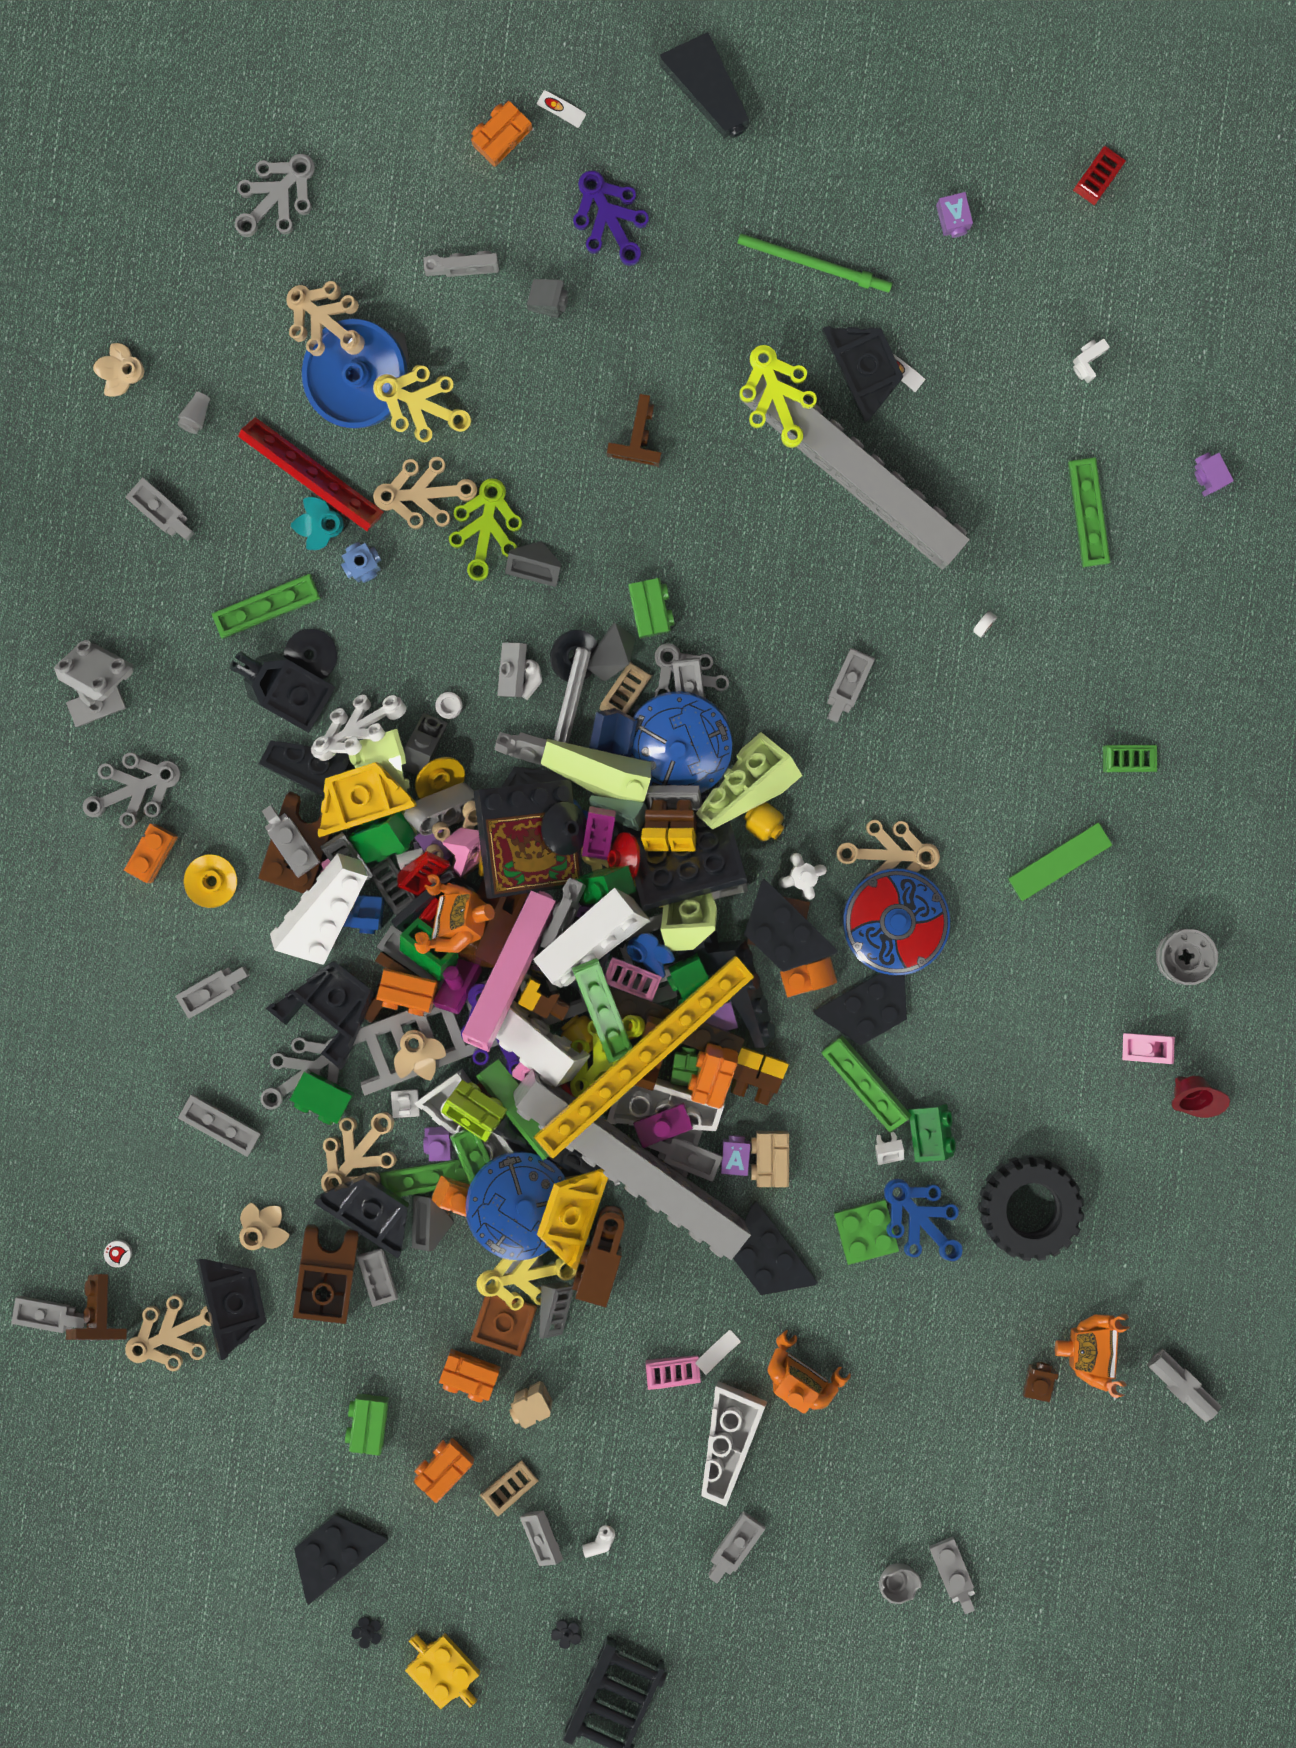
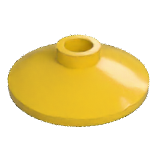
[415,757,465,799]
[184,855,237,908]

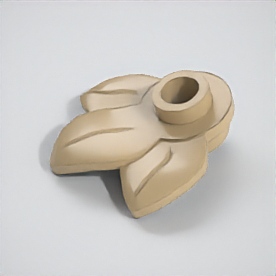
[93,343,144,397]
[394,1030,446,1080]
[239,1203,290,1250]

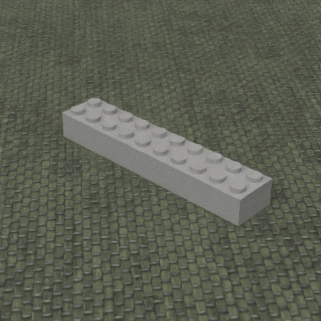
[740,370,970,570]
[513,1069,751,1260]

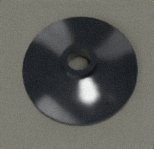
[284,629,337,679]
[550,629,598,682]
[541,802,587,856]

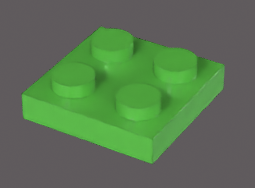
[834,1199,899,1265]

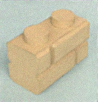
[751,1131,789,1187]
[509,1381,553,1428]

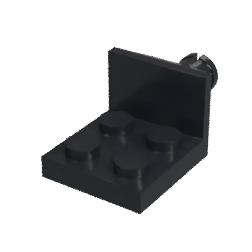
[230,651,335,733]

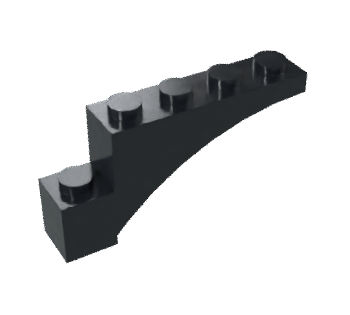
[678,929,776,1048]

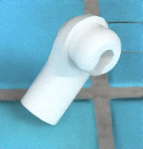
[522,659,542,700]
[582,1525,615,1558]

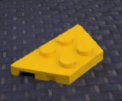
[318,762,417,837]
[537,1169,608,1270]

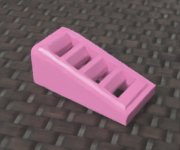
[605,956,662,1002]
[646,1355,701,1390]

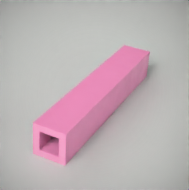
[462,891,556,1052]

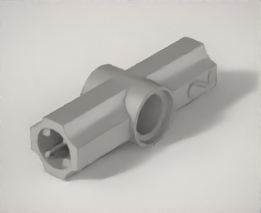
[1147,1349,1221,1422]

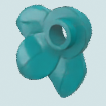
[290,497,344,550]

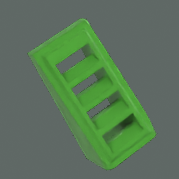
[1103,745,1157,772]

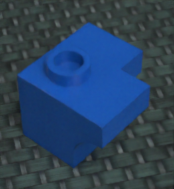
[343,895,385,934]

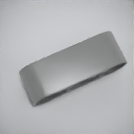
[404,783,475,836]

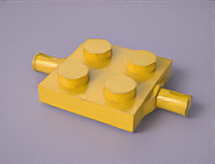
[405,1633,481,1709]

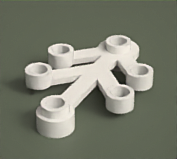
[311,695,406,761]

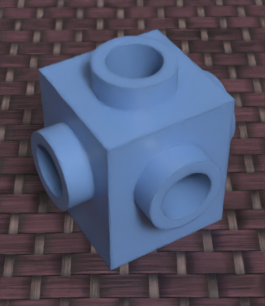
[341,542,382,583]

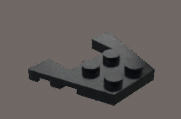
[266,961,375,1070]

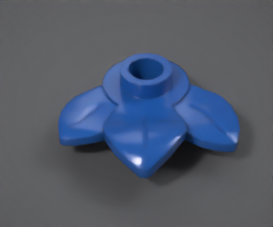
[627,933,675,978]

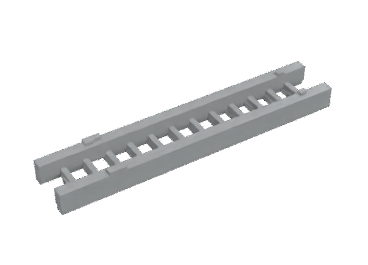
[353,913,685,1096]

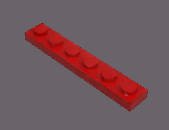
[238,417,384,531]

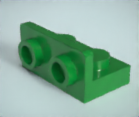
[908,1104,956,1162]

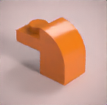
[779,956,837,998]

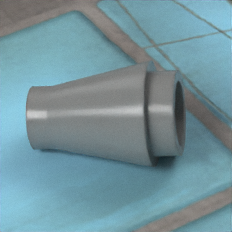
[178,392,210,434]

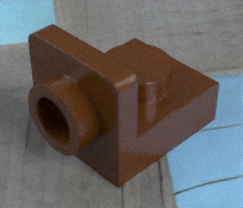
[1023,1362,1059,1402]

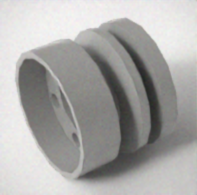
[1156,929,1218,985]

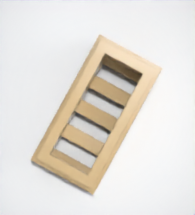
[599,662,652,714]
[480,1460,538,1516]

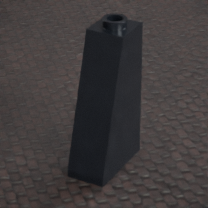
[659,32,749,138]

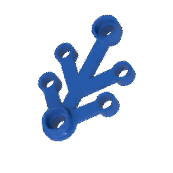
[884,1179,963,1261]

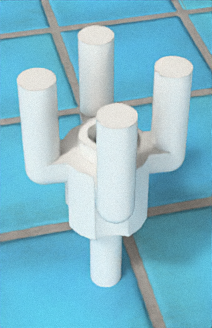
[778,853,827,900]

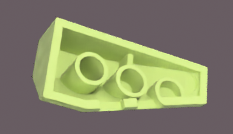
[349,729,417,836]
[696,732,802,829]
[541,739,651,802]
[661,893,717,951]

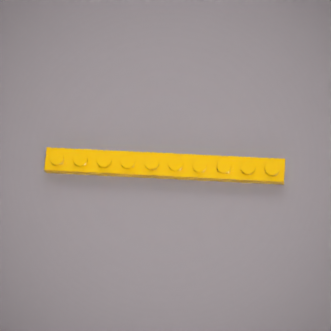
[534,957,754,1158]

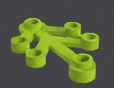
[449,478,522,581]

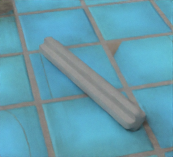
[554,647,591,743]

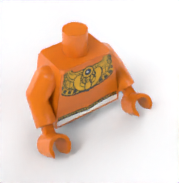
[415,875,495,954]
[1055,1314,1130,1398]
[767,1330,851,1413]

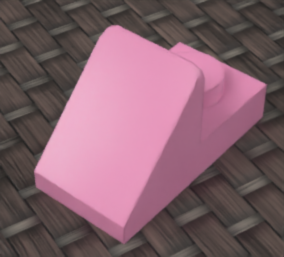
[443,828,481,878]
[1122,1033,1175,1064]

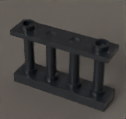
[563,1636,667,1748]

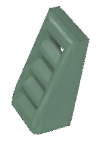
[589,795,647,831]

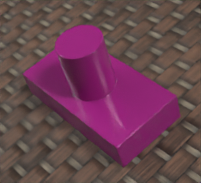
[582,806,616,860]
[433,959,482,1015]
[633,1103,694,1148]

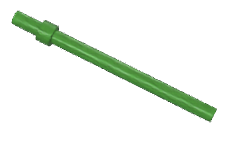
[737,233,892,293]

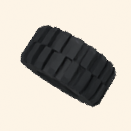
[978,1155,1084,1261]

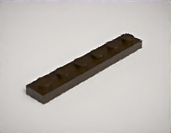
[608,985,745,1055]

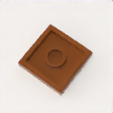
[470,1295,537,1357]

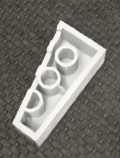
[270,853,367,965]
[533,888,651,987]
[496,1000,591,1087]
[414,1069,522,1160]
[607,1078,725,1131]
[701,1381,767,1506]

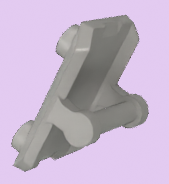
[54,640,133,707]

